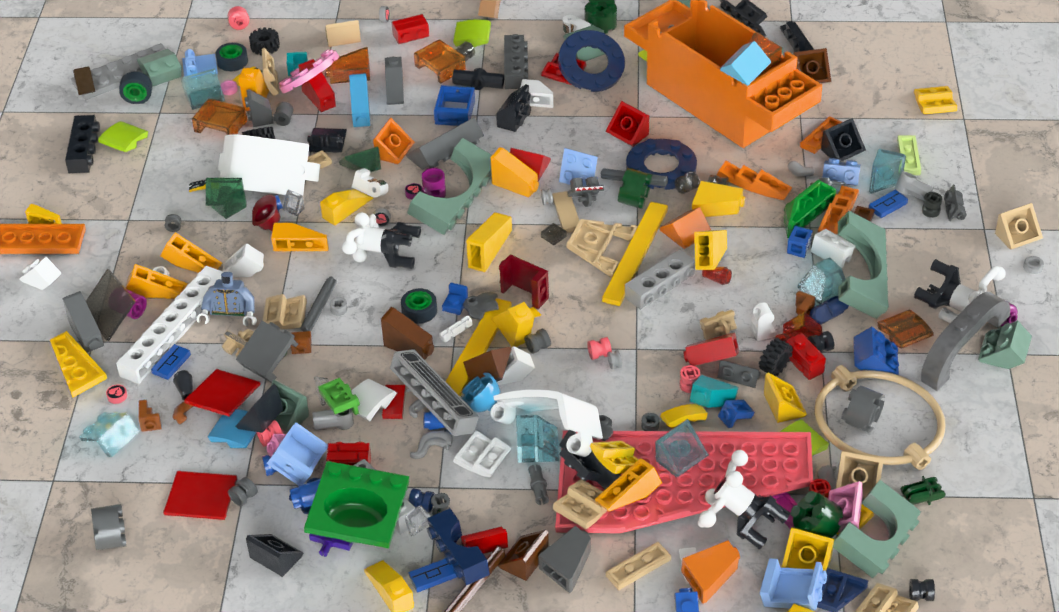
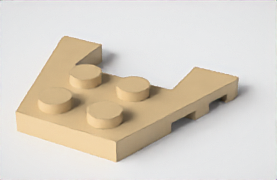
[567,219,638,277]

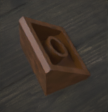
[793,48,832,83]
[463,347,511,382]
[498,529,549,581]

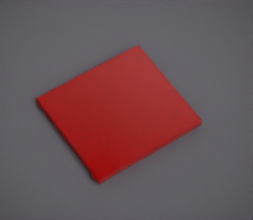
[184,369,261,417]
[163,471,237,520]

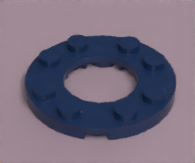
[558,30,625,92]
[626,138,697,190]

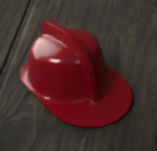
[252,195,281,231]

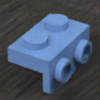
[822,158,861,185]

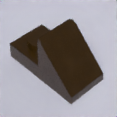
[73,66,96,95]

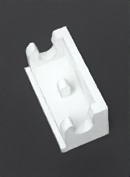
[811,229,856,269]

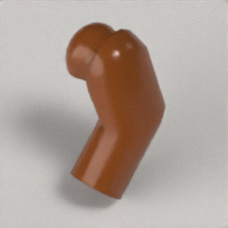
[173,402,193,424]

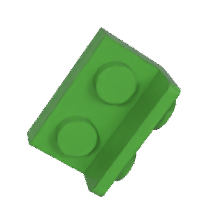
[318,378,360,415]

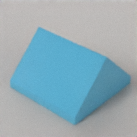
[720,41,771,86]

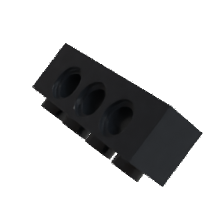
[65,115,100,174]

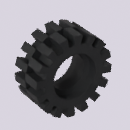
[249,27,280,56]
[242,127,275,139]
[759,338,793,376]

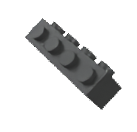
[504,34,528,89]

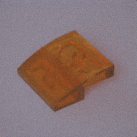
[877,309,934,349]

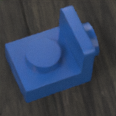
[442,283,468,315]
[718,399,755,428]

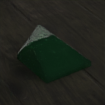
[339,147,381,172]
[206,178,247,219]

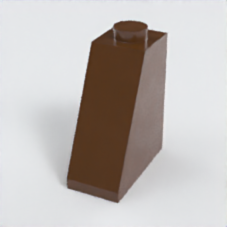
[381,307,434,360]

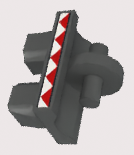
[567,177,604,207]

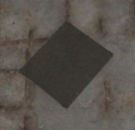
[86,269,136,341]

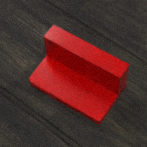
[461,526,508,554]

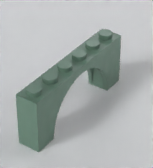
[407,138,492,235]
[838,211,889,319]

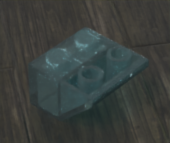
[181,68,225,110]
[516,415,559,463]

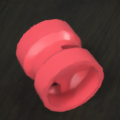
[587,337,612,360]
[680,365,700,393]
[256,420,283,447]

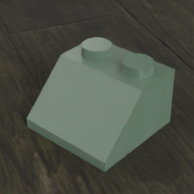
[137,49,182,87]

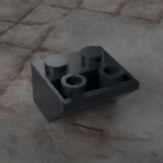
[496,84,531,132]

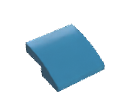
[207,409,256,448]

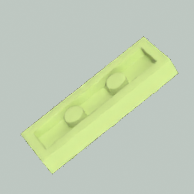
[897,135,921,175]

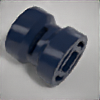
[409,488,435,513]

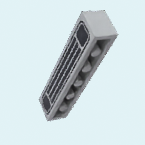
[390,350,479,436]

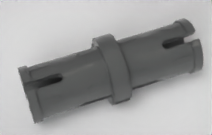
[528,464,549,505]

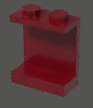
[499,254,549,310]

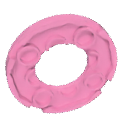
[279,49,339,93]

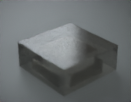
[541,223,567,245]

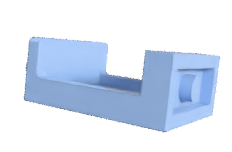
[267,423,328,486]
[760,558,827,610]

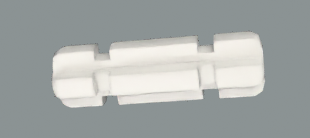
[439,316,473,342]

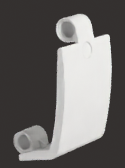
[218,134,320,197]
[490,390,603,457]

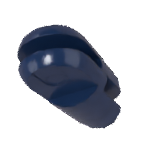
[809,296,849,325]

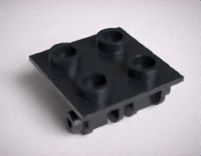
[307,128,347,153]

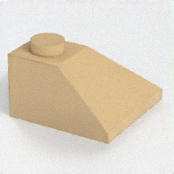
[835,451,884,499]

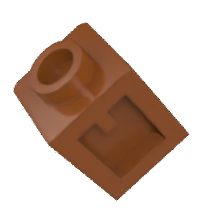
[795,291,815,324]
[291,331,312,354]
[139,400,162,432]

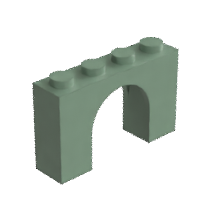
[833,480,921,578]

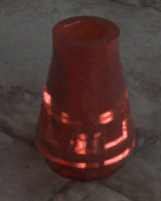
[702,267,732,285]

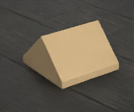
[325,20,361,47]
[995,203,1043,250]

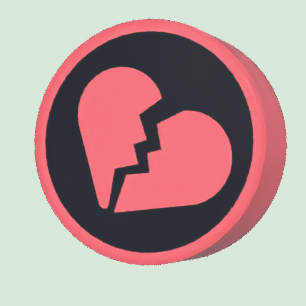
[106,385,127,404]

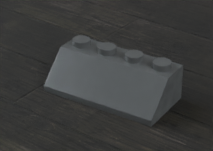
[406,117,484,170]

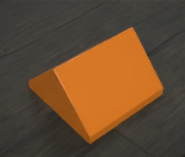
[373,118,415,164]
[660,207,711,249]

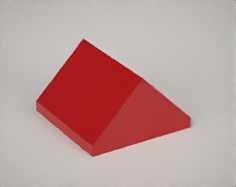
[605,101,650,147]
[510,148,551,182]

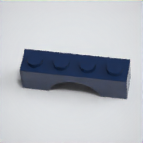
[427,508,490,585]

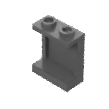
[236,321,298,383]

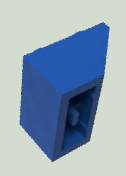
[853,326,899,375]

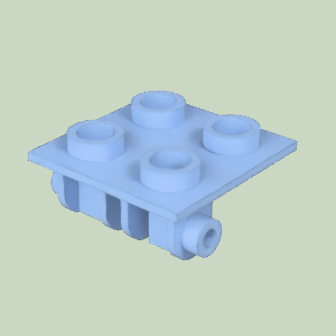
[182,49,218,79]
[559,148,598,186]

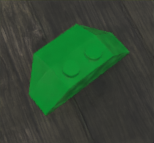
[784,180,837,238]

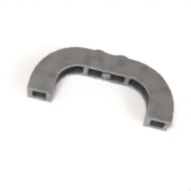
[921,292,1010,391]

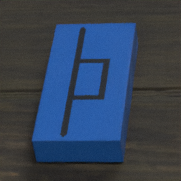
[868,190,908,218]
[151,344,191,380]
[408,559,457,593]

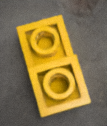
[660,404,708,429]

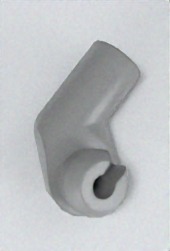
[788,161,814,177]

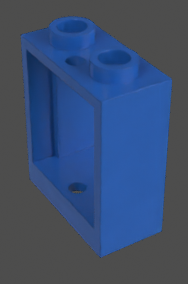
[434,85,475,126]

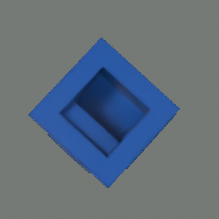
[787,226,813,258]

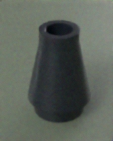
[173,370,193,400]

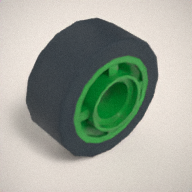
[215,42,248,72]
[119,71,152,104]
[401,288,437,324]

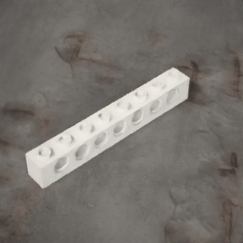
[116,266,223,384]

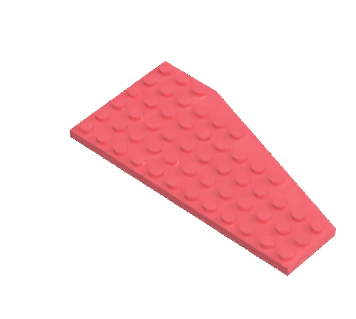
[555,431,813,533]

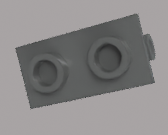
[944,184,967,222]
[717,360,761,388]

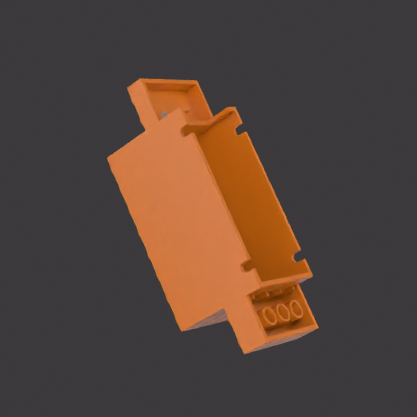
[624,0,822,148]

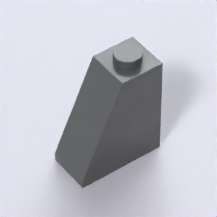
[62,291,104,353]
[538,526,591,593]

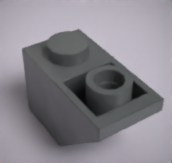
[244,89,274,127]

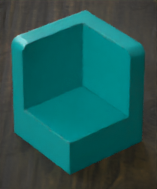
[286,52,308,76]

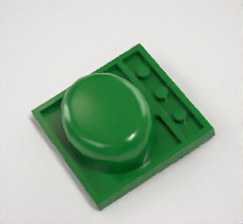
[304,461,410,549]

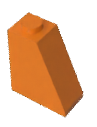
[681,540,740,604]

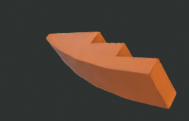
[717,161,792,200]
[818,185,859,235]

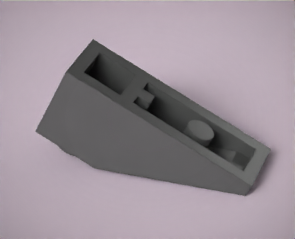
[385,56,404,105]

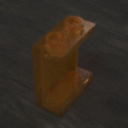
[414,39,466,84]
[192,98,247,135]

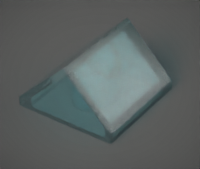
[869,149,906,194]
[655,419,709,477]

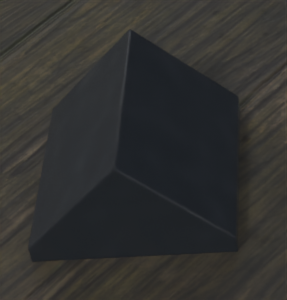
[821,118,866,162]
[235,383,283,433]
[246,534,304,577]

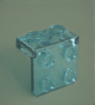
[79,412,140,457]

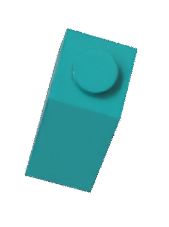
[689,375,739,408]

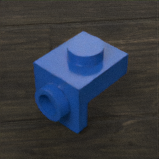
[674,588,699,612]

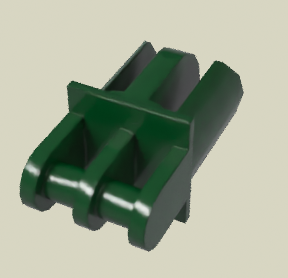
[900,476,946,505]

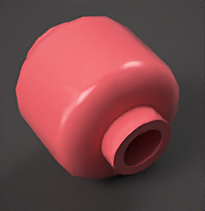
[227,6,249,30]

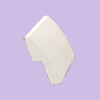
[351,379,397,421]
[453,430,512,478]

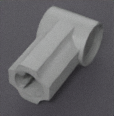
[894,171,934,200]
[312,408,354,430]

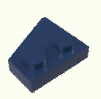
[817,568,869,612]

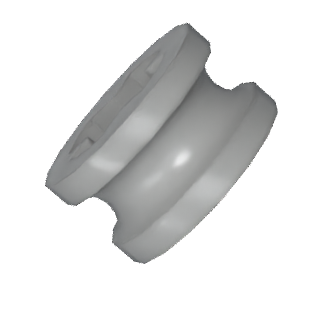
[541,188,553,205]
[330,297,347,316]
[607,350,622,369]

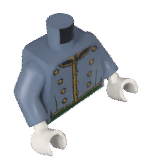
[197,272,257,326]

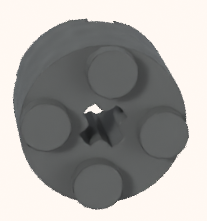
[841,385,885,433]
[91,504,126,550]

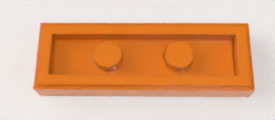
[800,116,842,154]

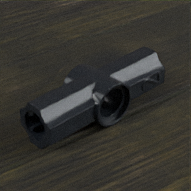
[452,68,505,90]

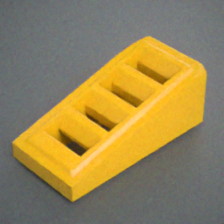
[25,204,62,224]

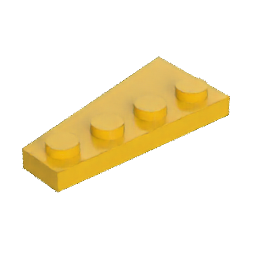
[50,331,107,397]

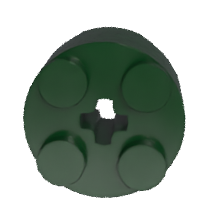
[584,0,617,34]
[618,168,653,209]
[791,491,843,538]

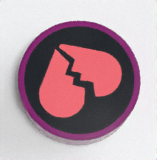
[405,183,423,200]

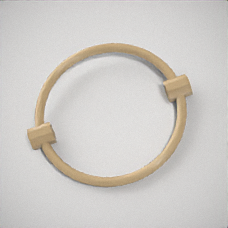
[815,365,945,470]

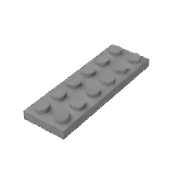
[71,43,166,100]

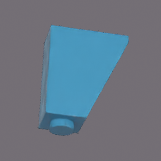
[349,73,371,127]

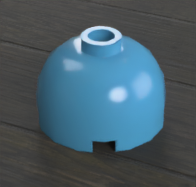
[461,373,500,413]

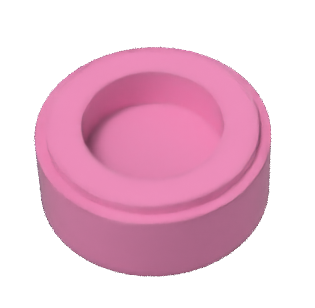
[220,80,238,95]

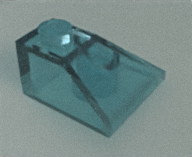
[797,257,846,306]

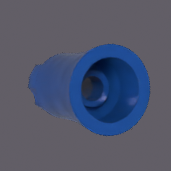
[290,479,321,509]

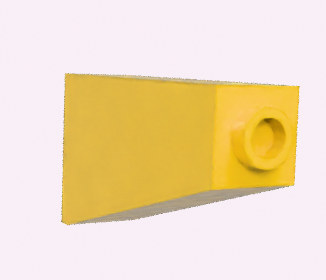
[466,212,512,272]

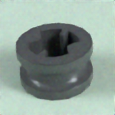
[164,214,182,232]
[641,413,660,431]

